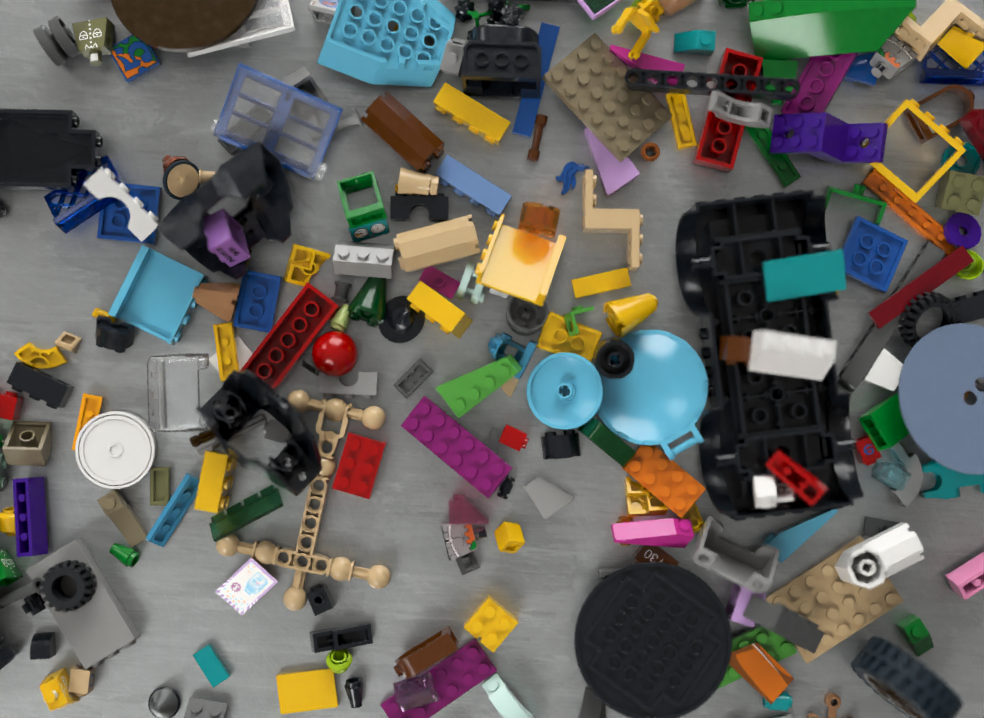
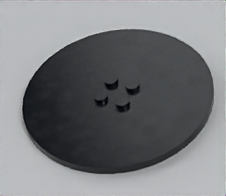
[574,561,732,718]

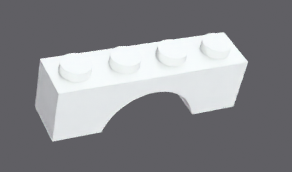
[84,167,159,242]

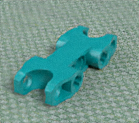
[921,460,984,499]

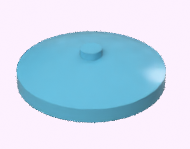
[527,352,604,430]

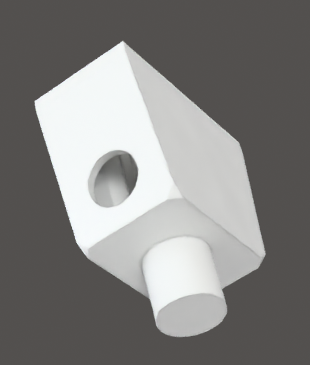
[862,348,903,391]

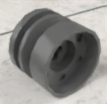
[506,297,548,336]

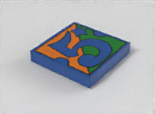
[111,35,161,83]

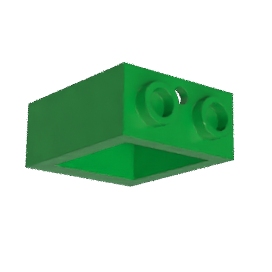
[337,171,387,229]

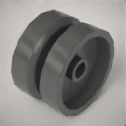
[33,16,80,66]

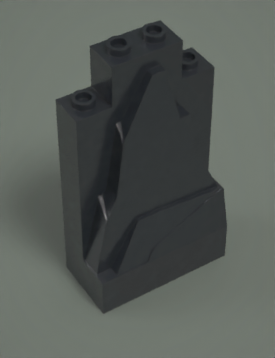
[0,109,103,190]

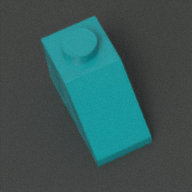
[673,30,716,56]

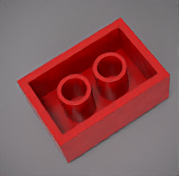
[332,432,387,499]

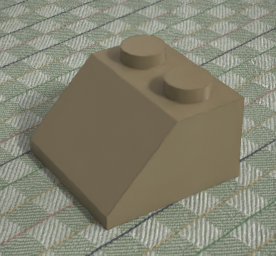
[2,421,52,466]

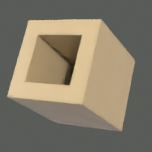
[68,665,96,696]

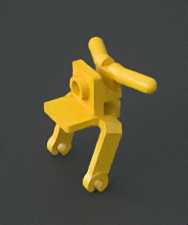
[611,0,664,60]

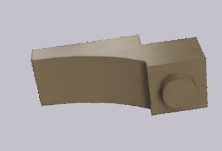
[97,489,148,548]

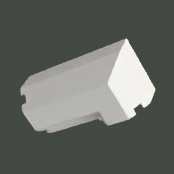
[834,522,924,589]

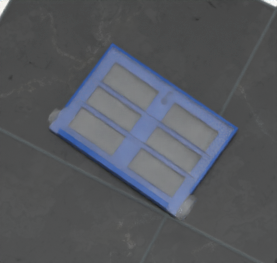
[211,63,343,182]

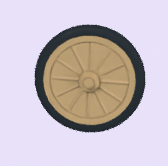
[163,160,200,200]

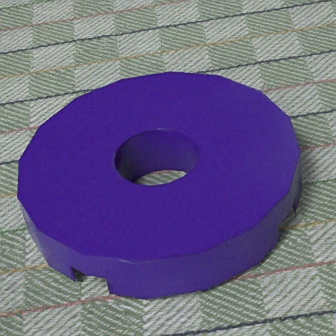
[943,212,982,250]

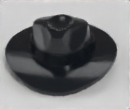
[378,296,425,343]

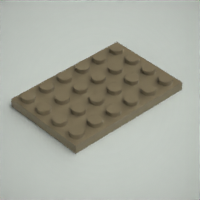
[541,33,672,163]

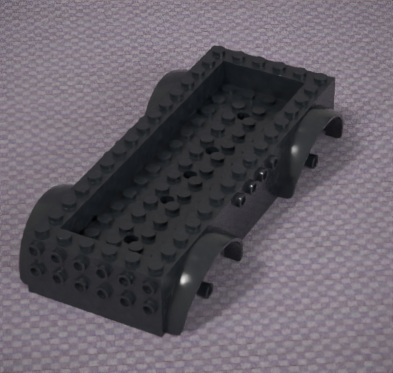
[675,190,864,521]

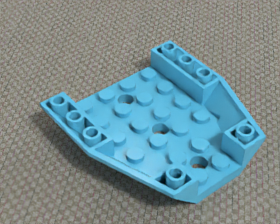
[317,0,456,87]

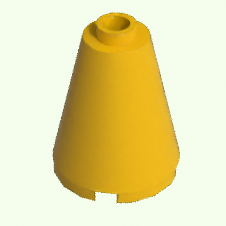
[603,293,658,338]

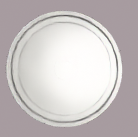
[75,411,157,489]

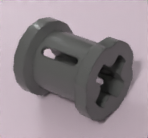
[331,281,352,303]

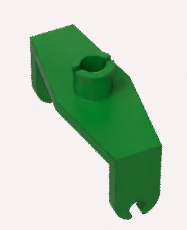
[824,183,887,226]

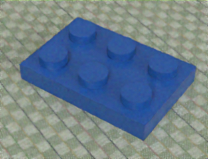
[233,270,282,333]

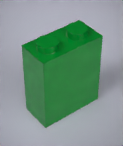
[858,393,910,452]

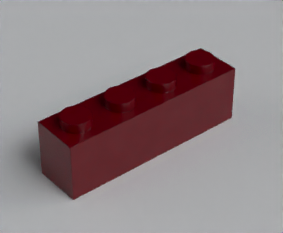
[958,109,984,162]

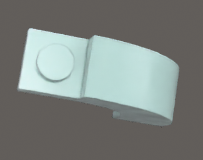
[482,673,534,718]

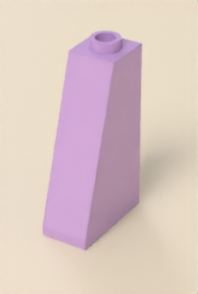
[584,127,640,198]

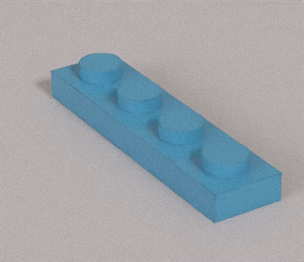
[146,473,200,547]

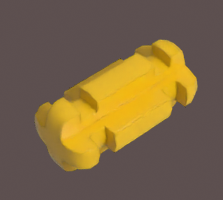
[92,308,117,324]

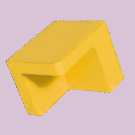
[494,521,525,554]

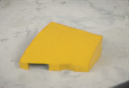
[937,26,984,69]
[283,243,331,286]
[625,477,668,517]

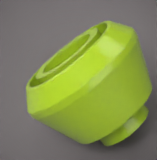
[326,649,352,674]

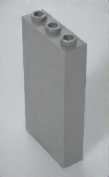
[26,538,140,669]

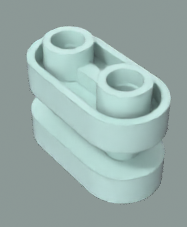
[456,261,486,305]

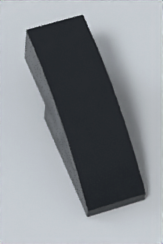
[309,624,373,653]

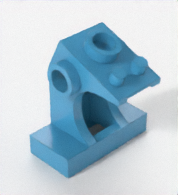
[488,332,538,379]

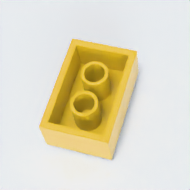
[194,449,237,513]

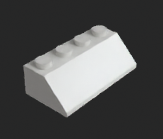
[748,330,837,381]

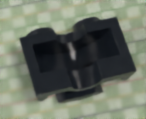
[95,315,135,353]
[541,430,581,460]

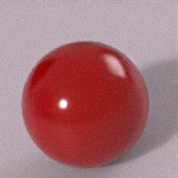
[312,331,358,377]

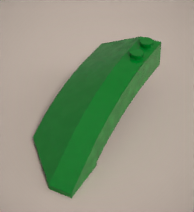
[748,0,917,60]

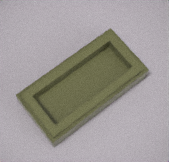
[150,467,171,506]

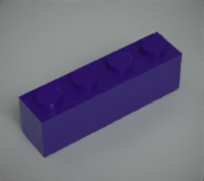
[12,477,48,557]

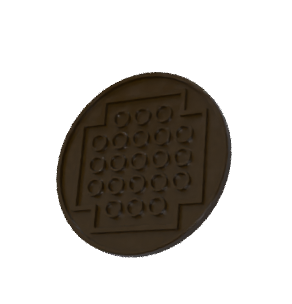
[111,0,259,52]

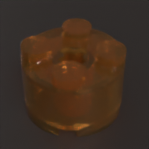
[518,202,560,237]

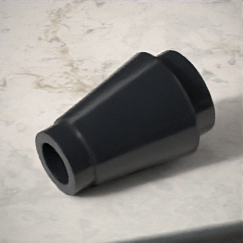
[344,677,363,708]

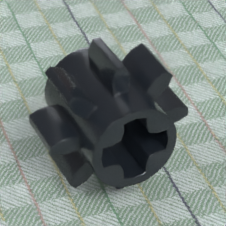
[21,592,46,616]

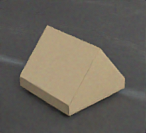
[55,331,82,354]

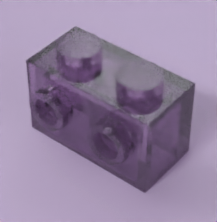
[393,672,439,712]

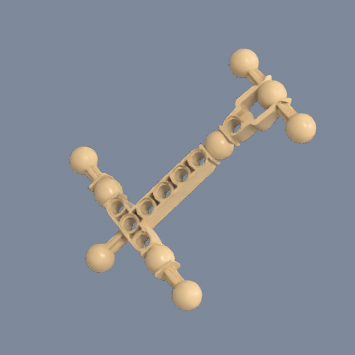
[216,390,391,611]

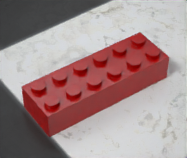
[692,48,763,173]
[239,282,340,393]

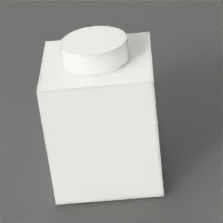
[753,476,777,509]

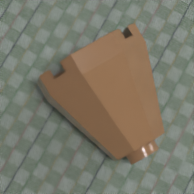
[192,282,241,322]

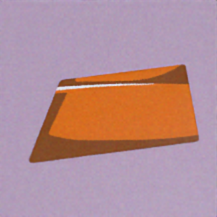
[729,642,794,704]

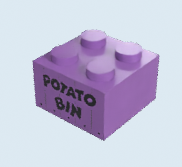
[203,208,250,267]

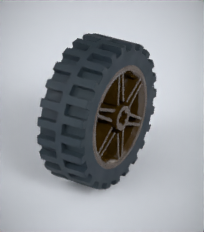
[851,636,963,718]

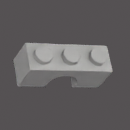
[318,371,379,399]

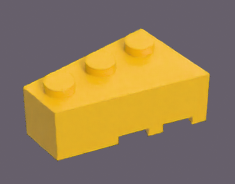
[407,280,473,339]

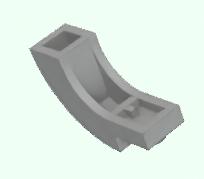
[708,91,774,128]
[889,442,923,507]

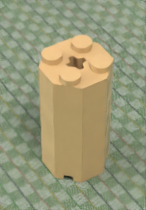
[393,215,481,273]

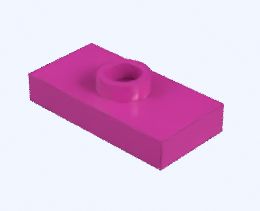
[418,267,460,300]

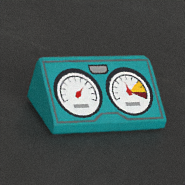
[348,218,390,242]

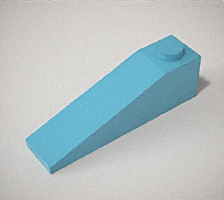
[762,508,838,563]

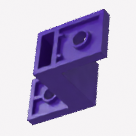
[770,112,888,164]

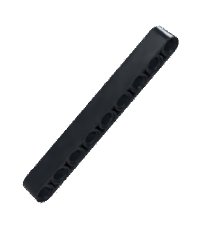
[625,69,801,101]

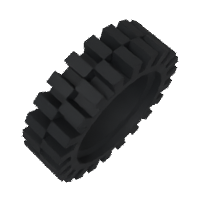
[898,291,961,348]

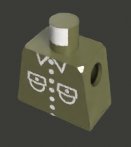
[72,17,115,66]

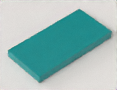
[762,249,846,302]

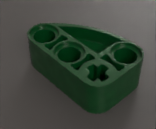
[578,417,636,468]

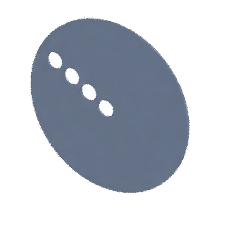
[898,323,984,475]

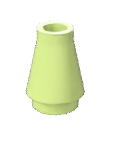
[329,304,350,332]

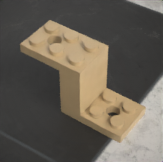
[893,0,984,62]
[582,169,643,271]

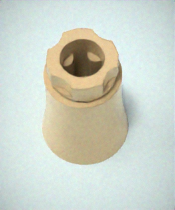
[398,167,439,195]

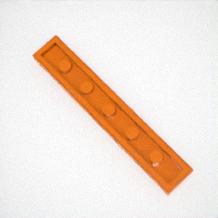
[861,168,956,256]

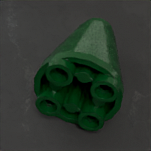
[347,277,388,328]

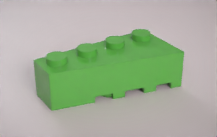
[435,354,522,418]

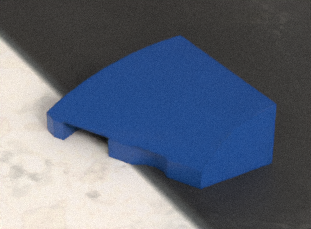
[843,52,877,86]

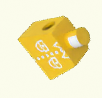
[39,667,80,711]

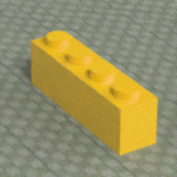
[433,82,511,145]

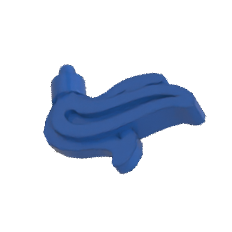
[556,161,589,195]

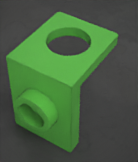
[563,305,594,337]

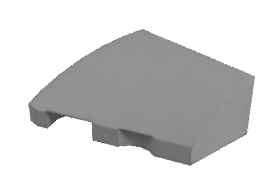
[523,476,575,520]

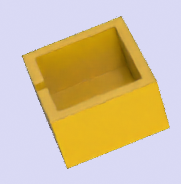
[464,594,518,653]

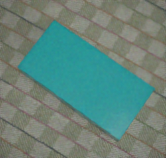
[192,644,230,688]

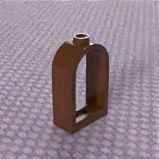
[903,85,975,144]
[394,626,459,679]

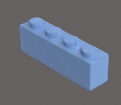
[435,155,512,218]

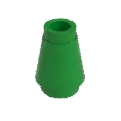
[109,543,140,567]

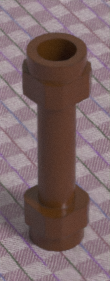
[527,114,548,162]

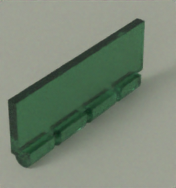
[209,485,284,542]

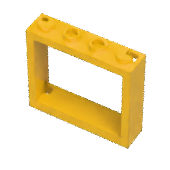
[862,98,966,203]

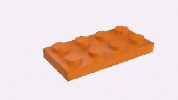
[622,445,706,519]

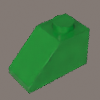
[896,614,934,657]

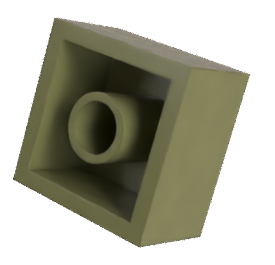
[934,170,984,216]

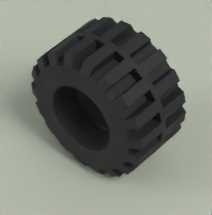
[40,560,97,613]

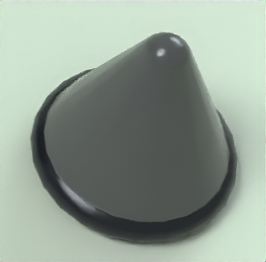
[148,687,180,718]

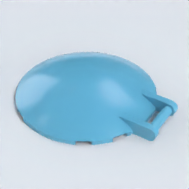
[595,330,708,461]

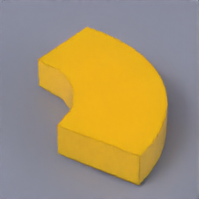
[14,342,69,369]

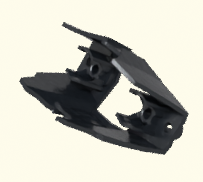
[157,142,293,280]
[195,369,322,497]

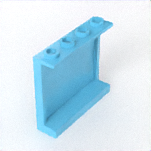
[108,245,208,345]

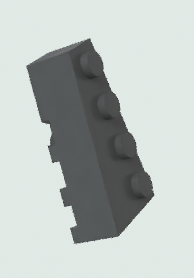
[742,595,824,654]

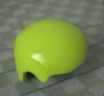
[956,250,984,280]

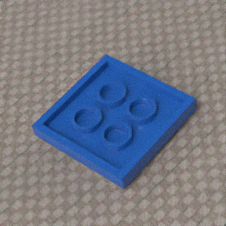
[97,183,162,245]
[842,216,908,293]

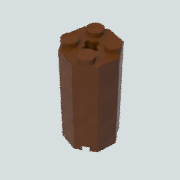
[361,91,445,173]

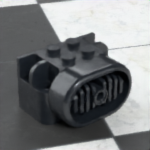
[461,24,542,99]

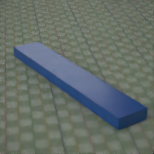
[512,22,560,138]

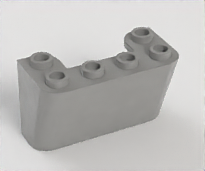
[693,516,780,593]

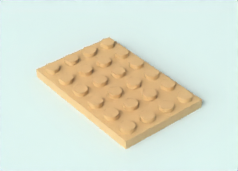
[765,535,903,664]

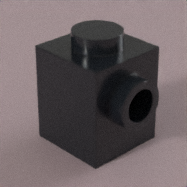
[306,583,335,616]

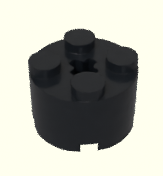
[593,337,635,379]

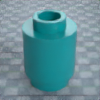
[763,691,792,711]

